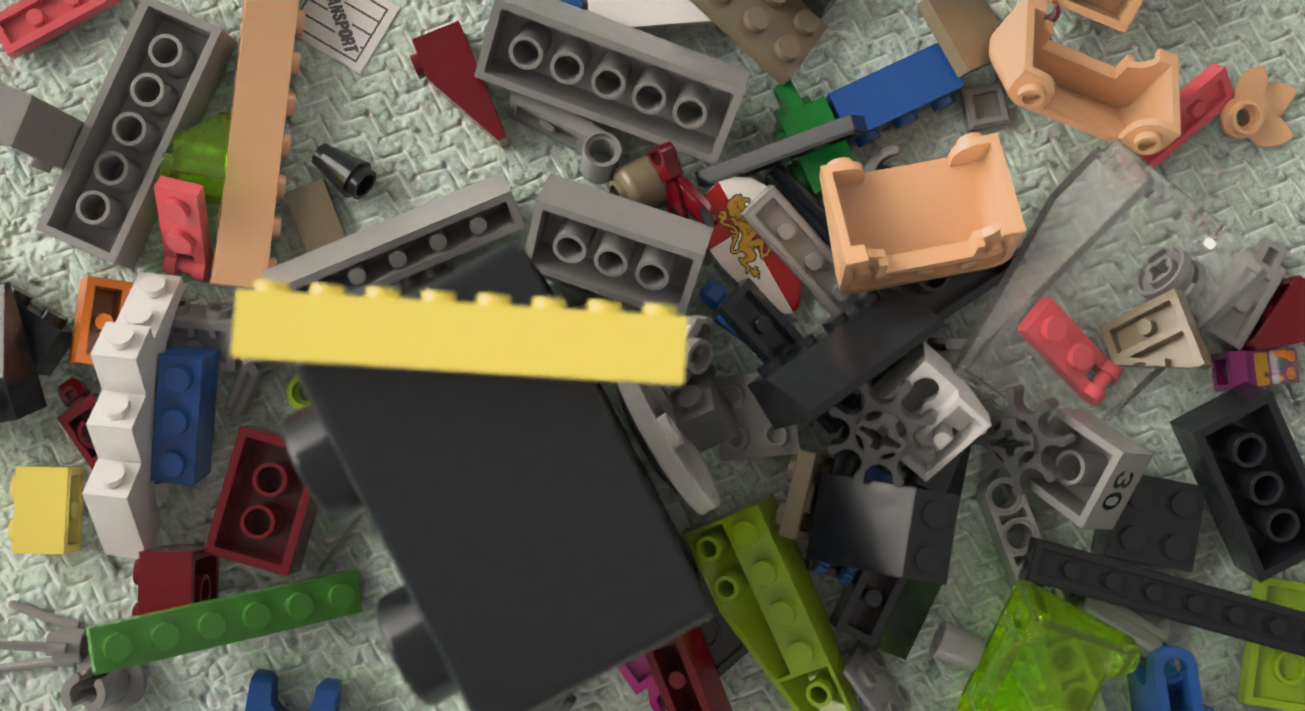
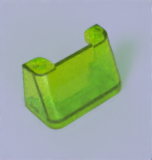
[955,580,1140,711]

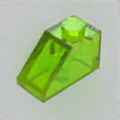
[159,112,230,205]

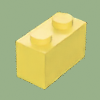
[8,465,85,555]

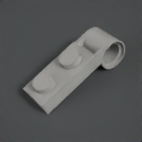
[508,91,622,184]

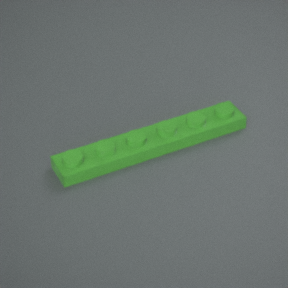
[86,569,363,675]

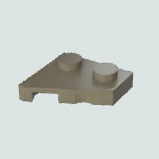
[1099,288,1213,369]

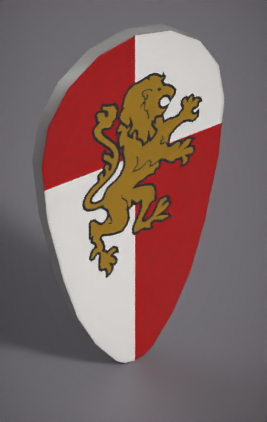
[697,176,801,314]

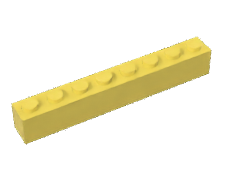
[231,280,688,386]

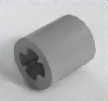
[929,620,986,673]

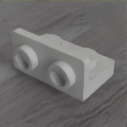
[165,299,240,372]

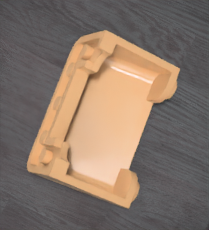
[989,0,1181,155]
[819,133,1027,294]

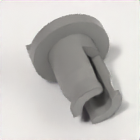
[61,654,147,711]

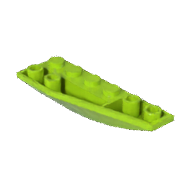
[684,493,860,711]

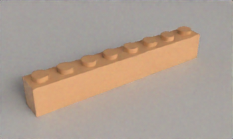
[210,0,305,290]

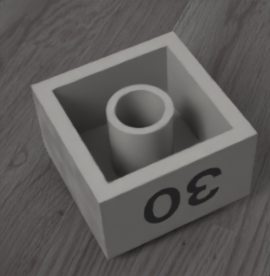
[1029,407,1153,529]

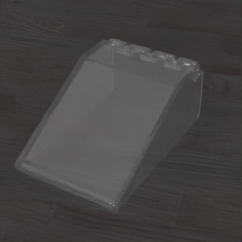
[951,140,1267,424]

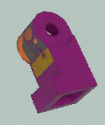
[1210,348,1300,391]

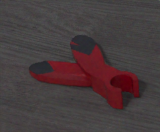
[647,141,718,227]

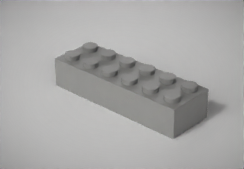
[36,0,237,270]
[474,0,750,165]

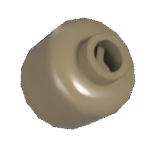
[608,155,667,209]

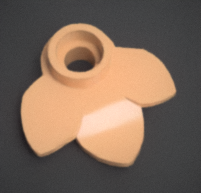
[1220,65,1297,147]

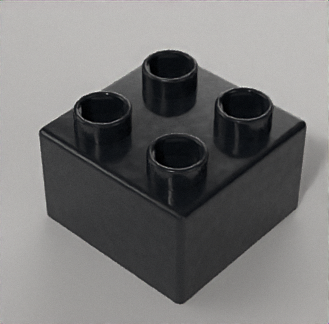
[282,240,713,711]

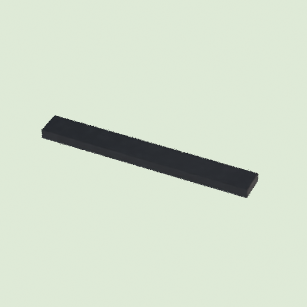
[1020,537,1305,657]

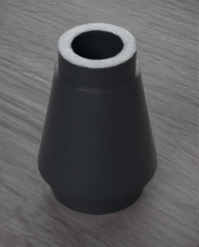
[312,143,376,200]

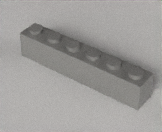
[263,173,526,297]

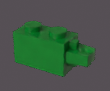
[772,79,856,198]

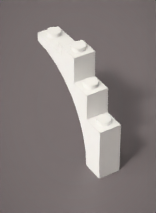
[82,272,185,558]

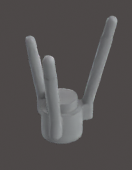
[0,600,89,672]

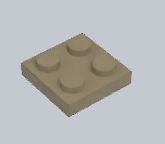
[776,449,834,540]

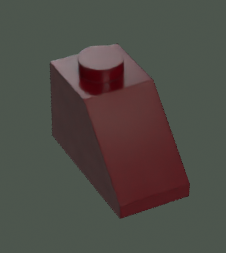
[1240,275,1305,351]

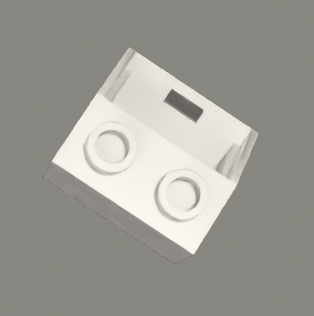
[861,341,991,482]

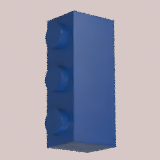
[826,43,965,148]
[150,345,220,486]

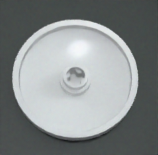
[616,382,720,515]

